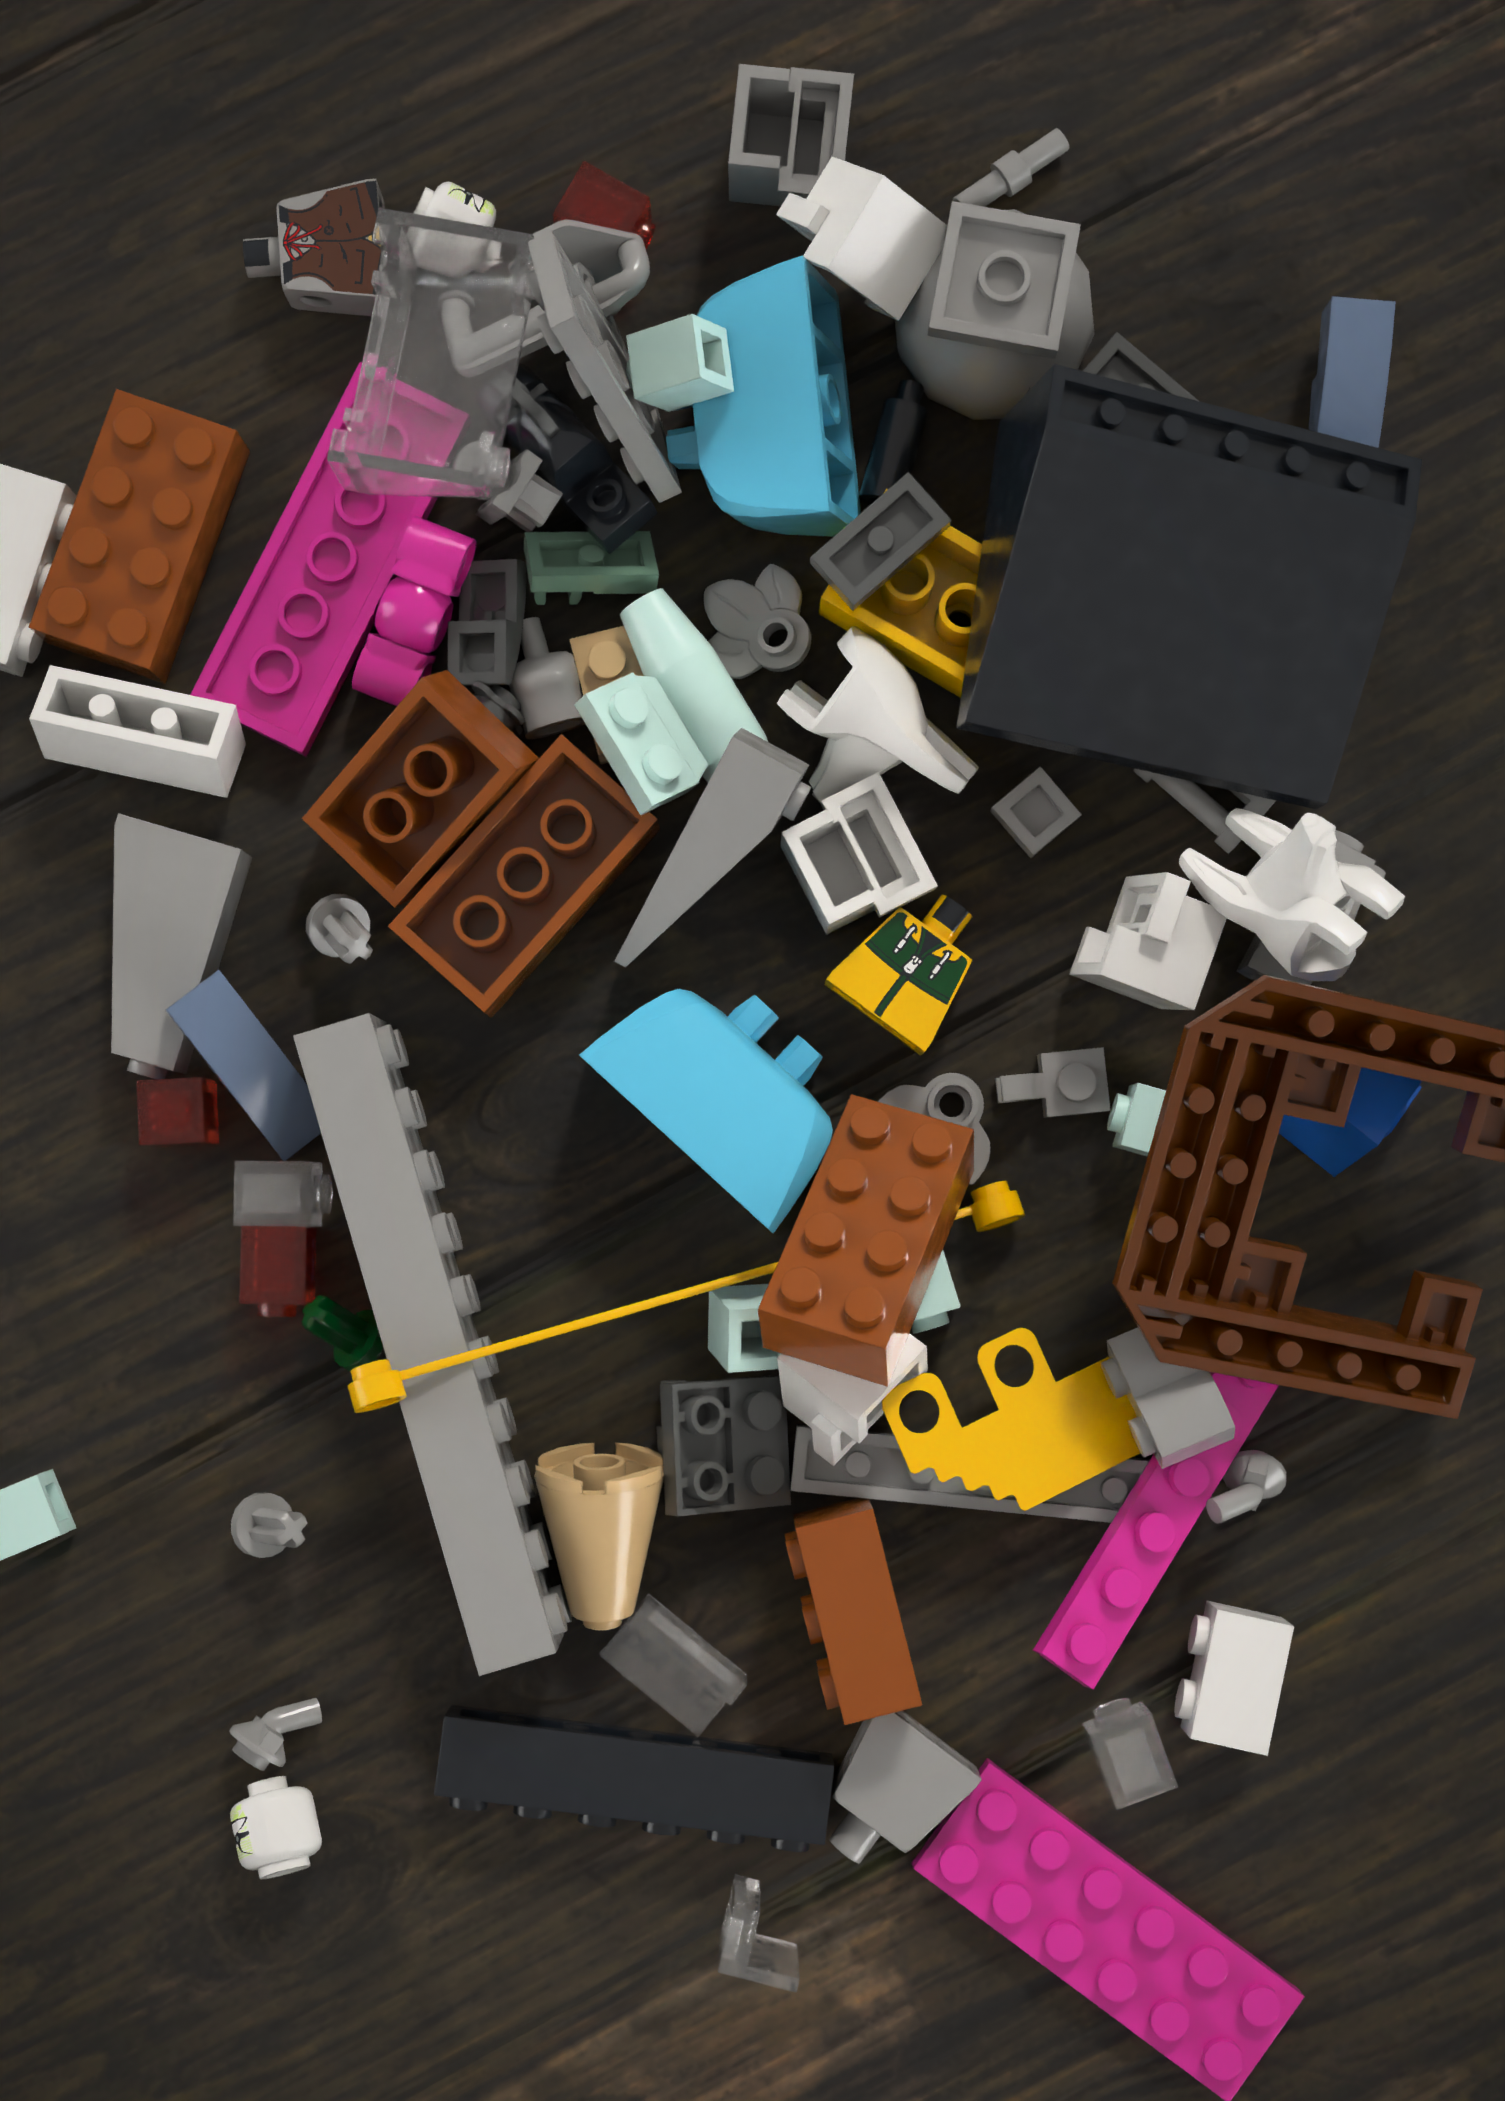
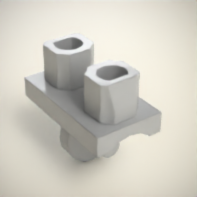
[456,443,563,532]

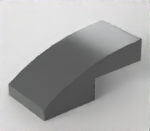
[448,559,527,686]

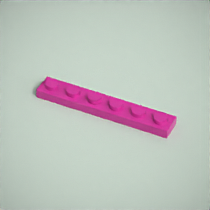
[1033,1372,1279,1690]

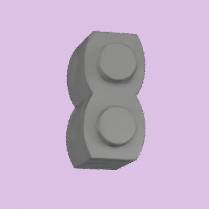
[1101,1327,1235,1469]

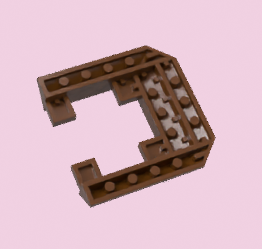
[1112,975,1505,1419]

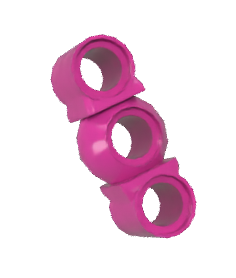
[352,516,476,707]

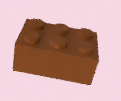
[301,670,539,908]
[784,1498,922,1725]

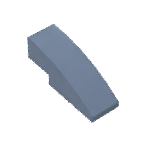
[1309,296,1396,448]
[165,970,321,1161]

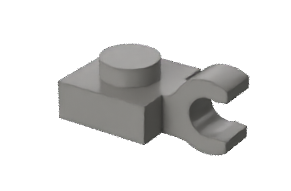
[995,1047,1111,1118]

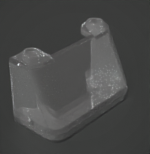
[327,208,535,499]

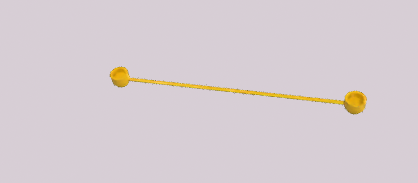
[347,1181,1025,1413]

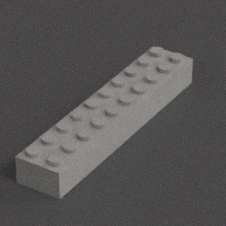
[293,1013,572,1676]

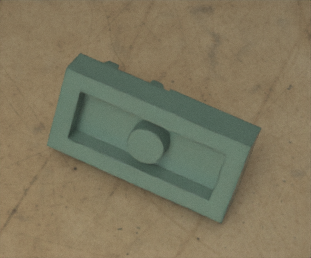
[523,531,659,605]

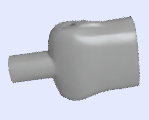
[509,617,585,739]

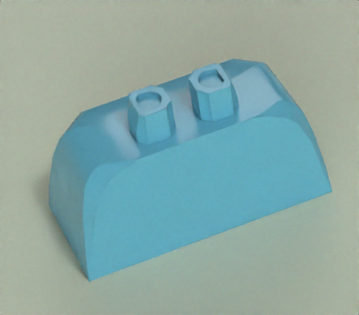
[666,255,861,537]
[579,989,833,1233]

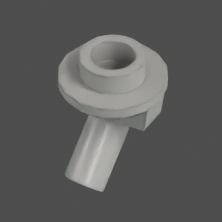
[1206,1450,1286,1524]
[229,1698,322,1771]

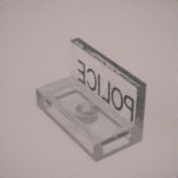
[599,1593,747,1737]
[718,1874,800,1992]

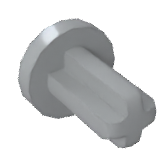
[306,894,373,964]
[231,1492,308,1558]

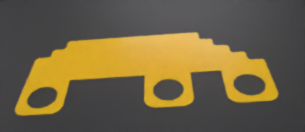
[882,1328,1140,1511]

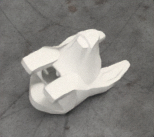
[777,626,979,803]
[1179,808,1405,981]

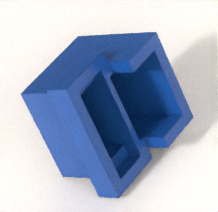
[1279,1067,1422,1177]

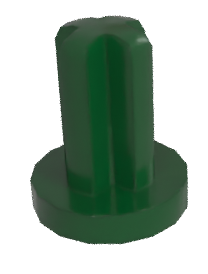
[302,1295,383,1371]

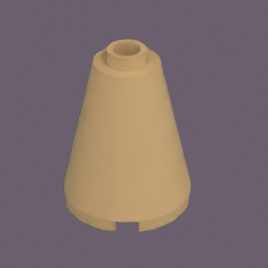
[534,1443,664,1630]

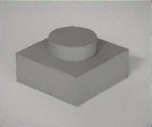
[990,767,1082,858]

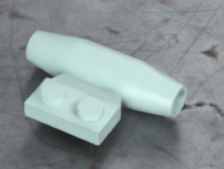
[574,588,768,815]

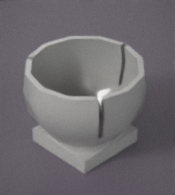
[895,201,1094,420]

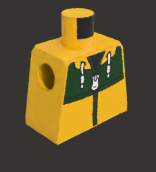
[824,894,972,1056]

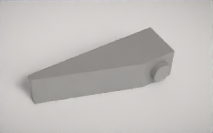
[615,728,811,967]

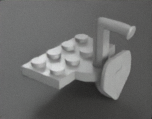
[443,219,682,503]

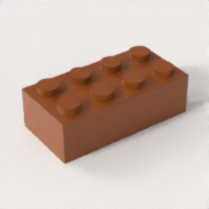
[28,389,250,684]
[388,734,660,1018]
[758,1094,974,1387]

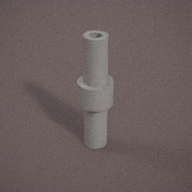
[953,128,1069,207]

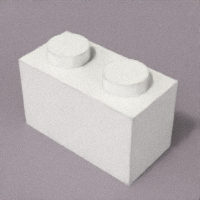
[1174,1601,1294,1756]

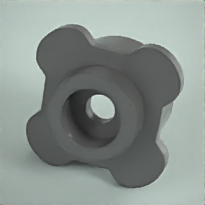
[472,681,525,737]

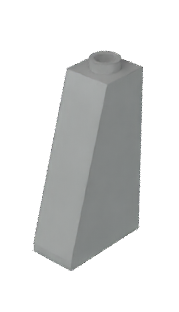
[111,813,252,1081]

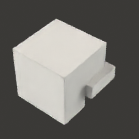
[776,157,947,321]
[781,772,938,935]
[1069,872,1227,1010]
[777,1333,928,1466]

